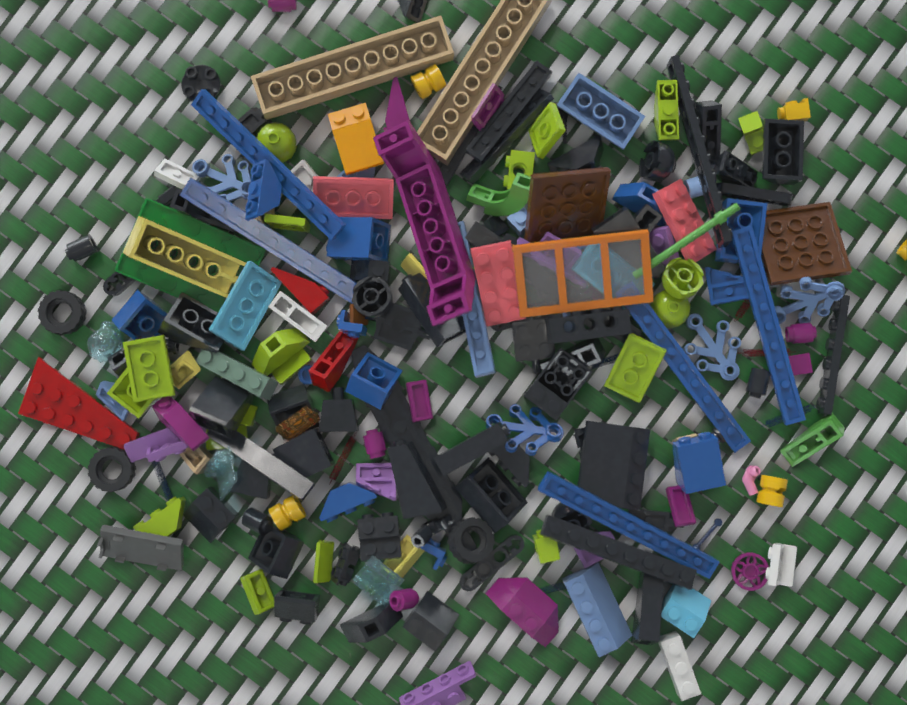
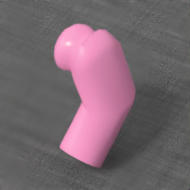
[742,465,761,496]

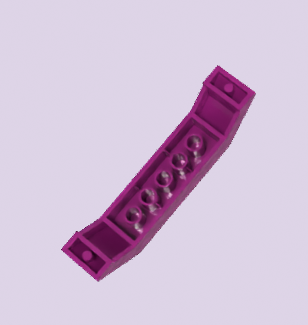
[373,120,476,326]

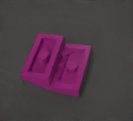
[471,83,505,131]

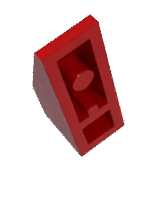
[270,267,330,315]
[309,331,359,392]

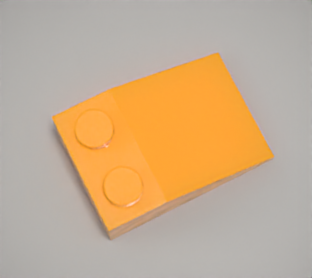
[328,102,384,175]

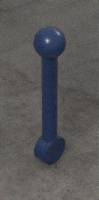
[693,518,722,549]

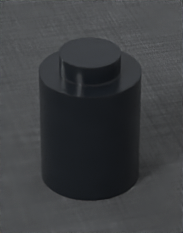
[65,234,98,262]
[746,368,771,399]
[242,507,273,535]

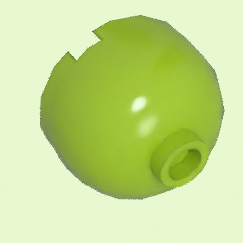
[257,122,297,162]
[661,257,704,299]
[650,290,690,328]

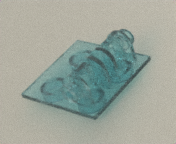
[204,445,237,501]
[352,555,404,605]

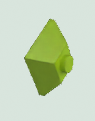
[107,368,159,419]

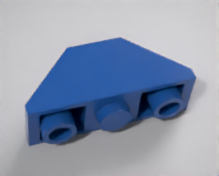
[245,159,282,221]
[612,182,667,227]
[319,482,378,523]

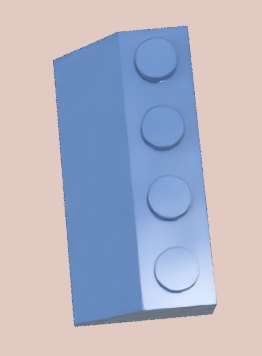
[557,73,645,150]
[562,562,632,657]

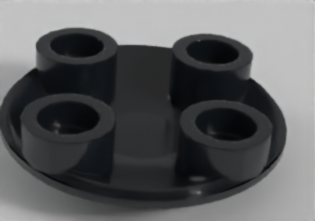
[181,65,220,102]

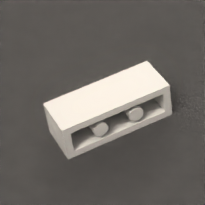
[658,631,701,701]

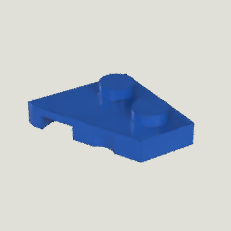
[705,267,749,306]

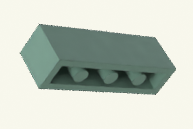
[196,349,279,400]

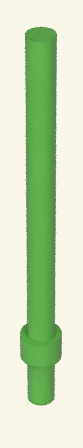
[632,203,740,279]

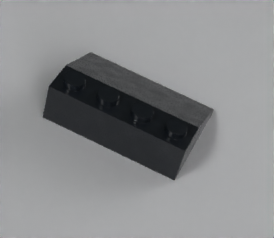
[577,420,651,510]

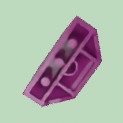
[485,577,559,647]

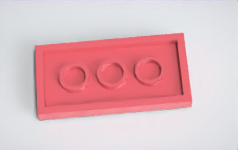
[313,176,394,219]
[652,179,717,262]
[470,240,526,327]

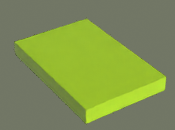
[604,333,667,403]
[123,335,176,403]

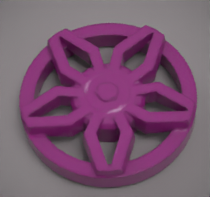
[731,552,769,591]

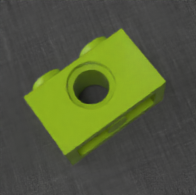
[503,150,535,190]
[532,530,560,564]

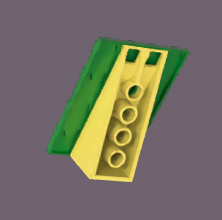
[114,197,266,312]

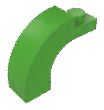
[466,172,531,216]

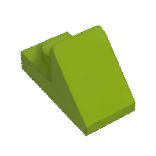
[738,111,763,156]

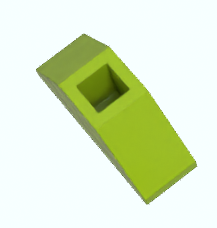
[654,80,679,140]
[252,328,310,376]
[133,496,186,537]

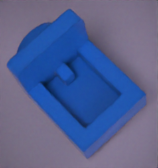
[337,310,367,338]
[421,538,447,570]

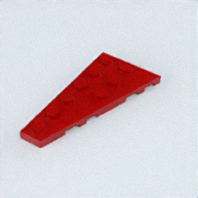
[18,357,140,450]

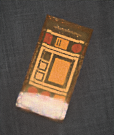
[275,406,320,441]

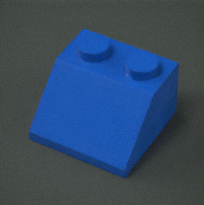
[112,289,168,340]
[345,352,403,410]

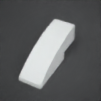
[268,291,328,342]

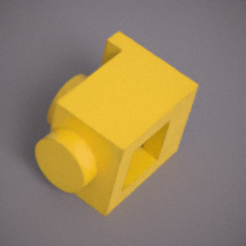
[777,98,811,122]

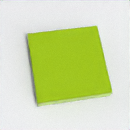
[528,102,566,159]
[264,213,310,232]

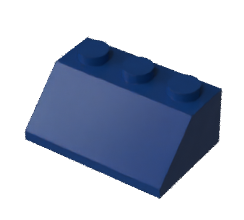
[715,198,767,263]

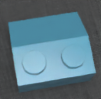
[661,584,711,638]

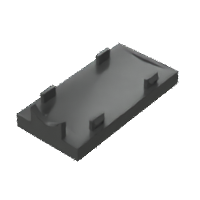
[97,525,184,571]

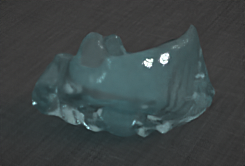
[87,321,123,363]

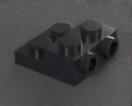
[357,512,402,562]

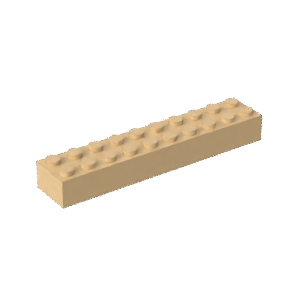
[417,0,552,165]
[251,16,454,120]

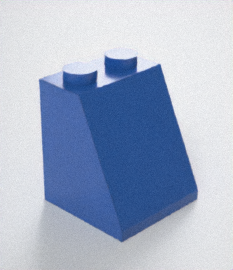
[326,217,391,261]
[672,432,726,494]

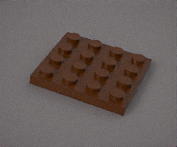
[524,167,611,243]
[761,202,852,286]

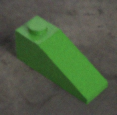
[780,412,845,467]

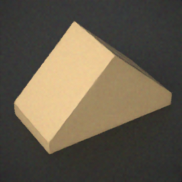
[179,446,216,475]

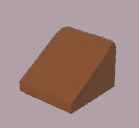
[350,304,368,325]

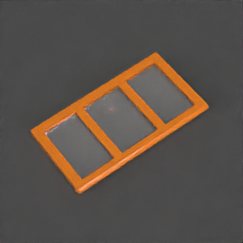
[512,229,654,318]

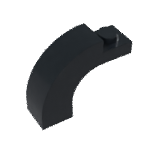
[170,189,239,234]

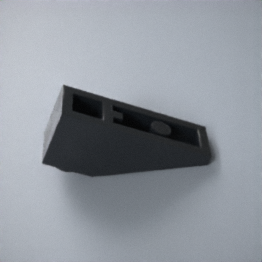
[694,100,722,165]
[540,338,606,370]

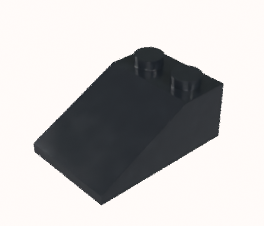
[158,292,224,353]

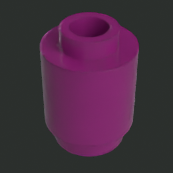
[268,0,297,12]
[785,323,817,344]
[363,429,386,459]
[389,588,419,611]

